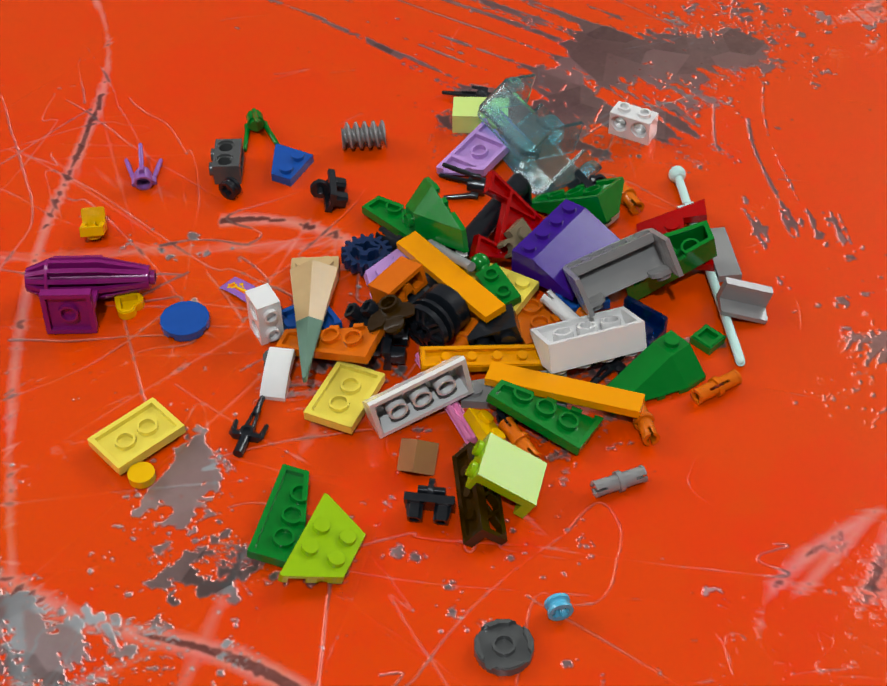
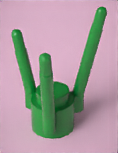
[243,108,279,151]

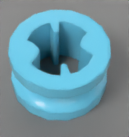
[544,593,574,621]

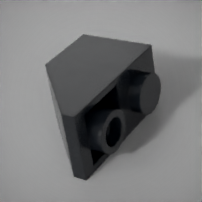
[467,303,523,345]

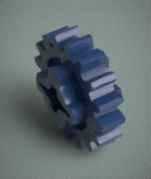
[341,234,392,276]

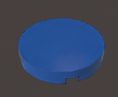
[160,301,210,342]

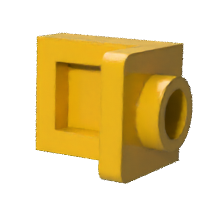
[79,206,107,240]

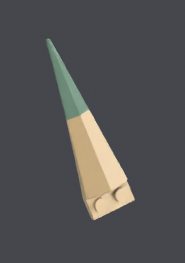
[290,256,340,383]

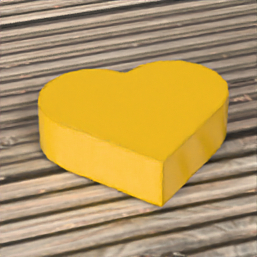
[114,293,145,320]

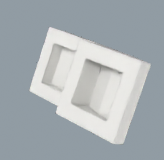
[259,347,296,402]

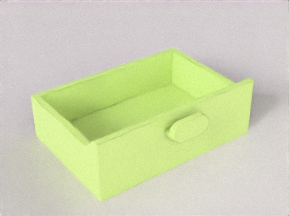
[452,97,509,134]

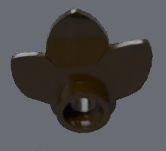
[367,294,415,335]

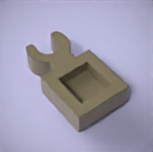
[497,218,532,259]

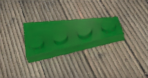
[362,196,429,241]
[486,379,604,455]
[247,464,309,568]

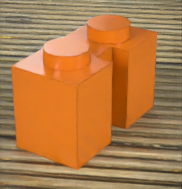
[368,256,428,303]

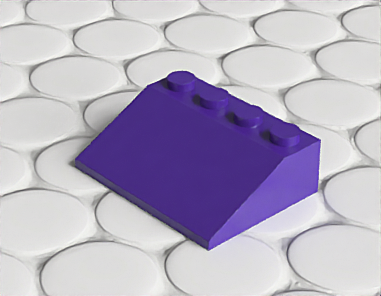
[511,199,620,301]

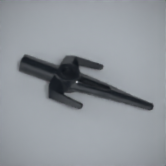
[442,86,504,97]
[590,356,627,384]
[229,395,269,458]

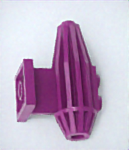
[24,255,156,334]

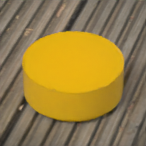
[127,462,156,489]

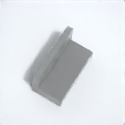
[716,277,774,324]

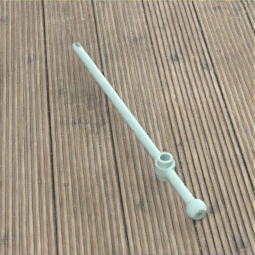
[668,165,745,366]

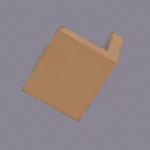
[397,438,439,476]

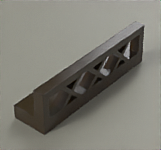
[452,442,508,548]

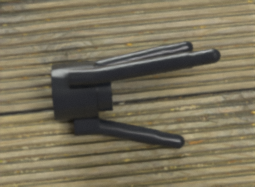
[439,163,486,200]

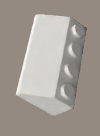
[530,306,647,375]
[362,355,474,439]

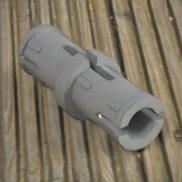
[590,465,648,498]

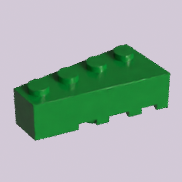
[625,220,717,304]

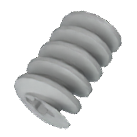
[341,120,386,150]

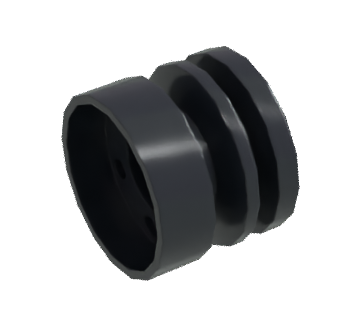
[404,284,470,346]

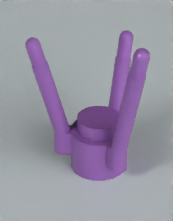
[124,143,163,190]

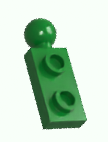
[471,253,522,306]

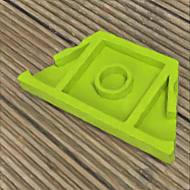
[278,493,366,584]

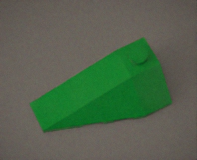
[404,177,469,253]
[531,177,624,225]
[606,330,706,414]

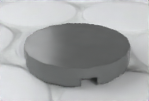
[474,619,534,676]

